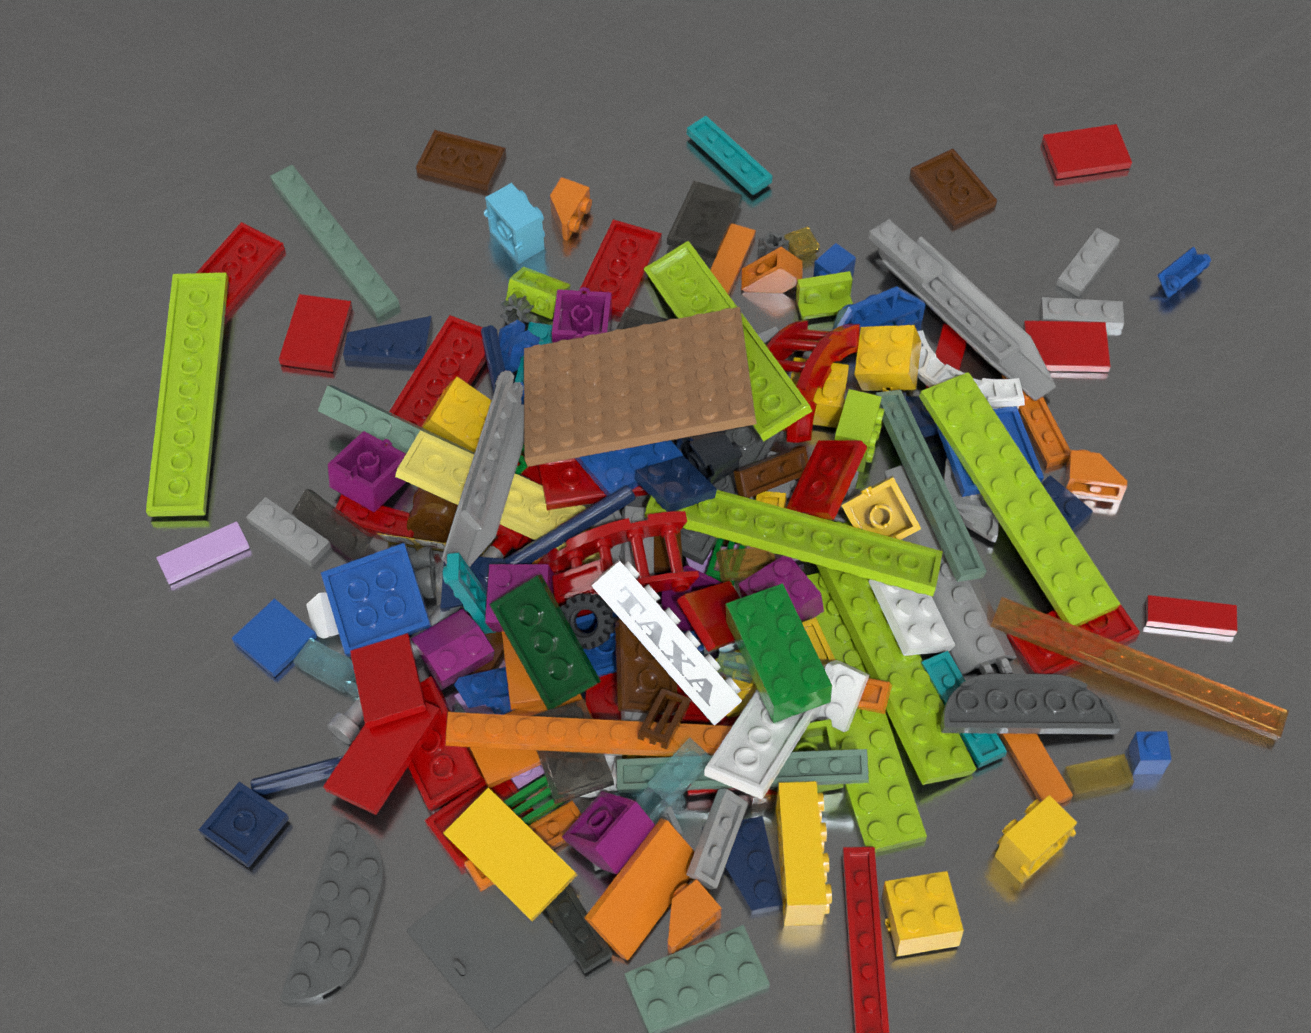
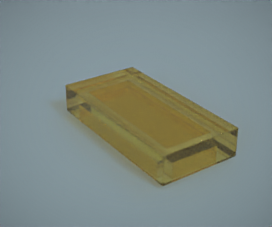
[716,548,775,581]
[1064,754,1134,798]

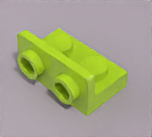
[506,266,571,319]
[796,271,853,320]

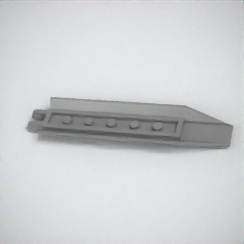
[878,236,1056,401]
[442,370,525,567]
[884,465,1017,676]

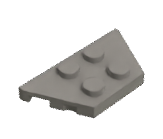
[944,458,999,542]

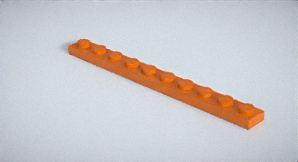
[446,712,733,757]

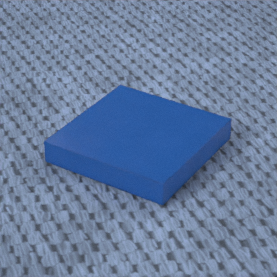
[232,598,317,677]

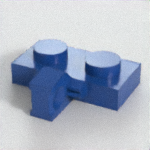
[498,320,540,373]
[454,667,515,715]

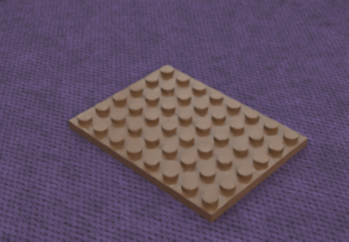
[524,307,757,467]

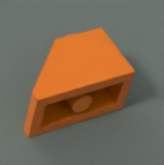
[741,247,802,293]
[1065,450,1127,500]
[668,879,722,955]

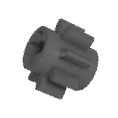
[757,232,790,257]
[500,294,534,325]

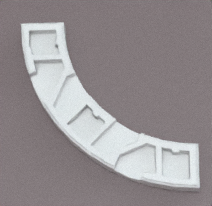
[917,330,1025,407]

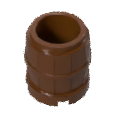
[407,487,458,543]

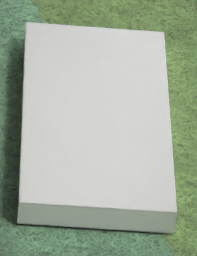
[704,689,816,799]

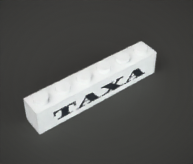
[591,560,742,725]

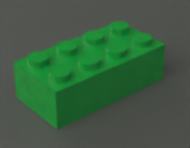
[726,583,832,723]

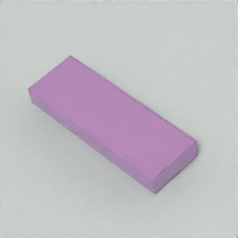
[156,521,250,584]

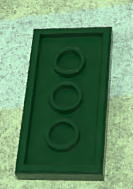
[489,574,601,711]

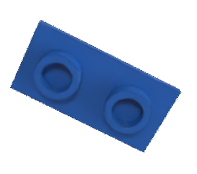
[1157,247,1211,298]

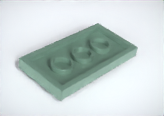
[624,925,770,1033]

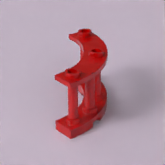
[767,320,860,443]
[538,511,699,618]

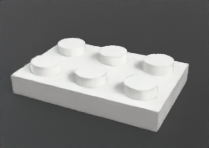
[869,579,955,656]

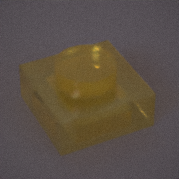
[784,226,820,259]

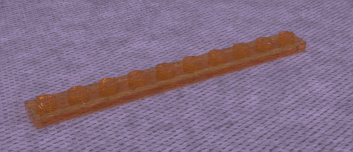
[990,597,1289,741]

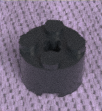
[677,430,743,485]

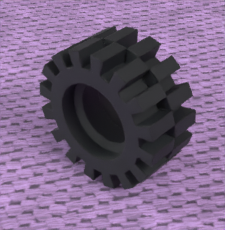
[561,593,616,650]

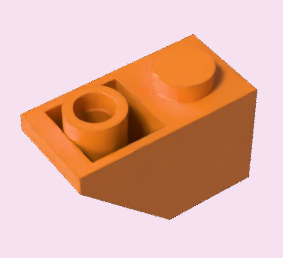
[550,177,592,241]

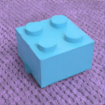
[484,183,545,264]

